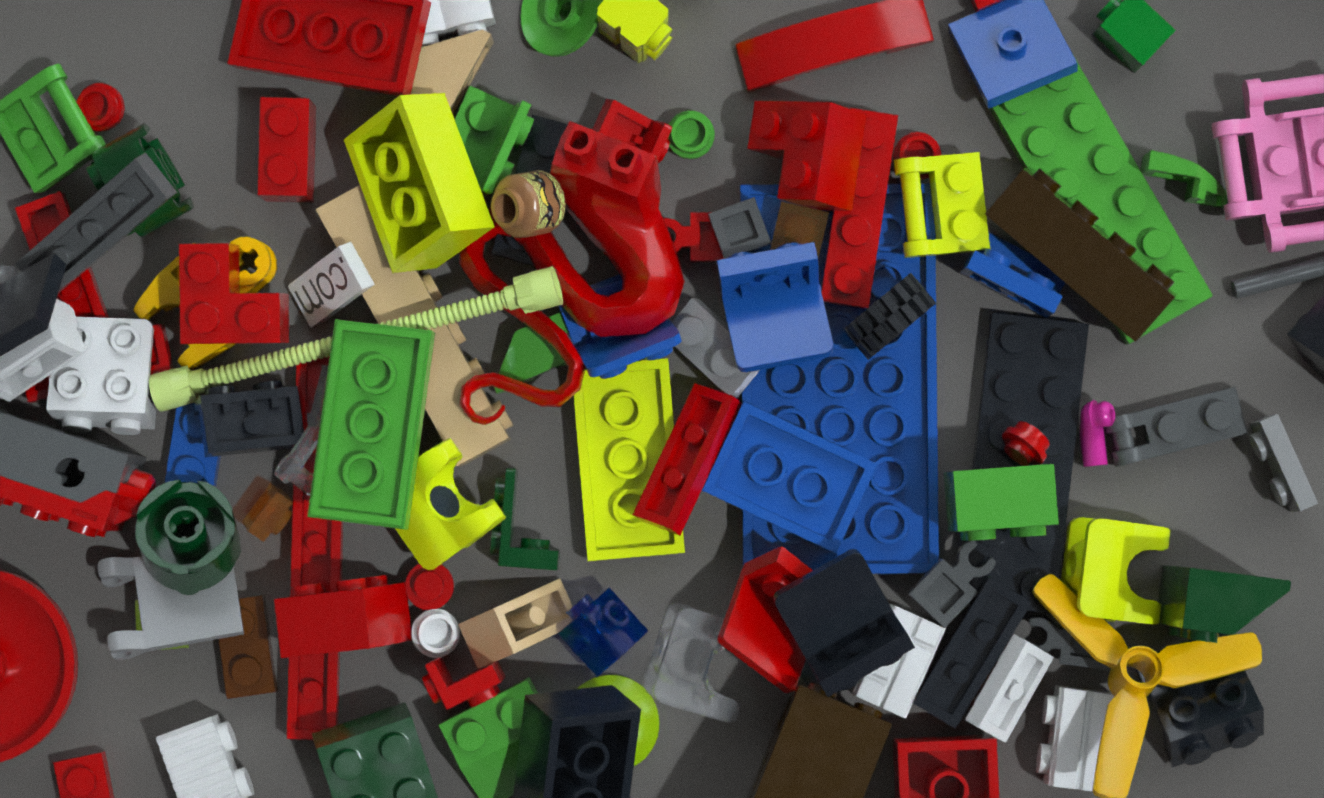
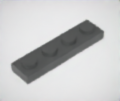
[15,153,177,294]

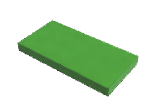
[307,319,435,530]

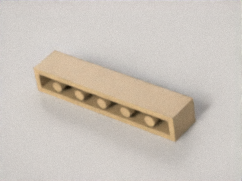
[316,185,513,467]

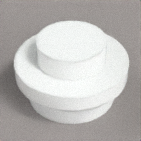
[411,609,460,658]

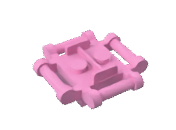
[1211,74,1324,253]

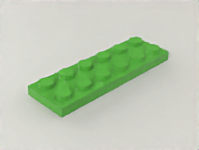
[990,53,1213,345]

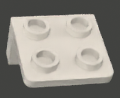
[46,317,156,435]

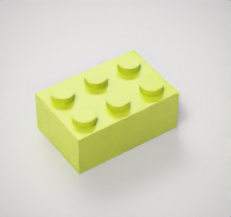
[344,93,495,273]

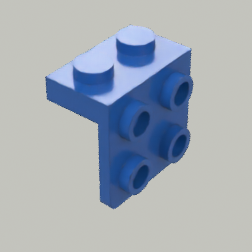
[717,242,834,372]
[558,274,682,379]

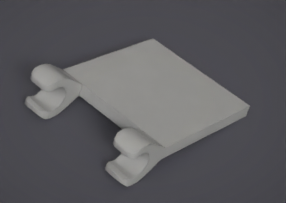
[97,556,244,661]

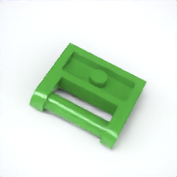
[0,64,106,193]

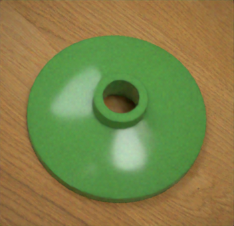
[521,0,603,57]

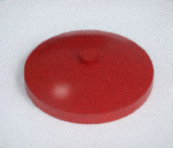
[0,570,78,762]

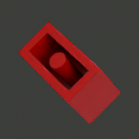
[258,97,316,203]

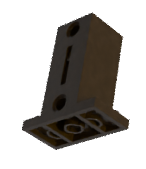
[747,683,892,798]

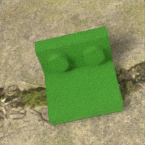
[454,86,534,198]

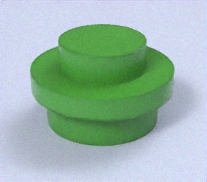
[668,111,715,160]

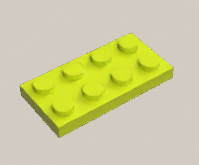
[573,358,685,561]

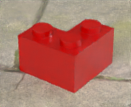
[747,101,867,211]
[179,243,289,344]
[274,575,412,658]

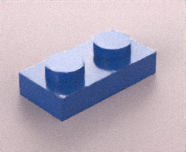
[165,402,221,487]

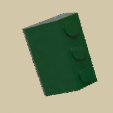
[1158,565,1291,643]

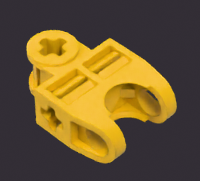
[133,237,277,370]

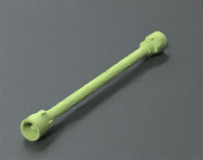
[149,266,563,412]

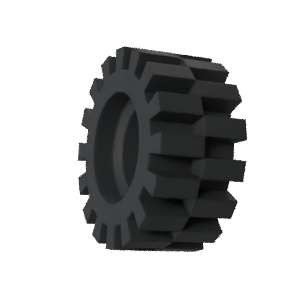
[843,273,936,360]

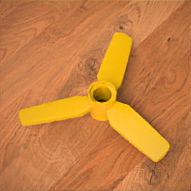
[1032,574,1262,798]

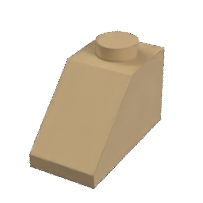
[396,29,494,116]
[458,578,580,669]

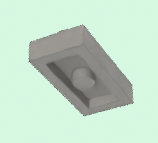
[672,298,760,398]
[1249,414,1318,512]

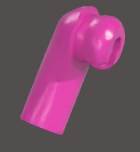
[1080,400,1115,467]

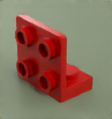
[717,546,813,694]

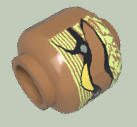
[491,170,566,238]

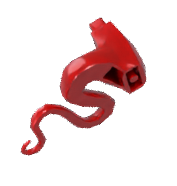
[459,121,685,425]

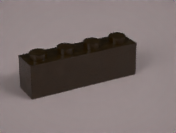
[985,167,1177,342]

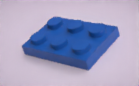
[702,401,878,553]

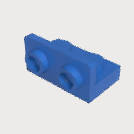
[960,232,1065,318]

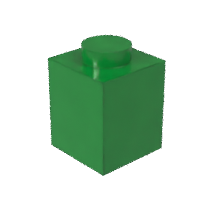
[1093,0,1176,73]

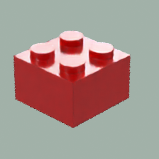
[893,734,999,798]

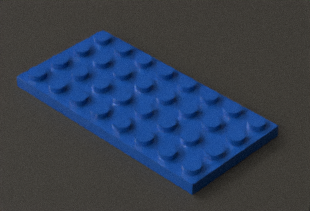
[740,183,939,574]

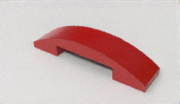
[735,0,934,92]

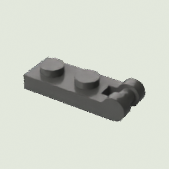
[1105,386,1248,467]

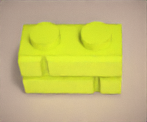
[597,0,673,63]

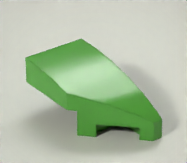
[1140,150,1227,208]
[494,313,571,394]

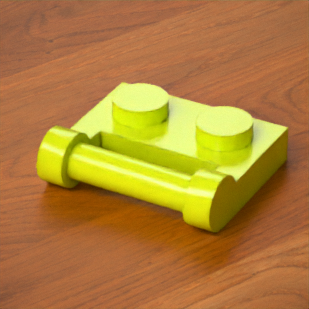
[893,152,990,258]

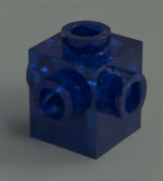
[558,587,648,677]

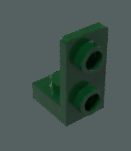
[490,468,560,571]

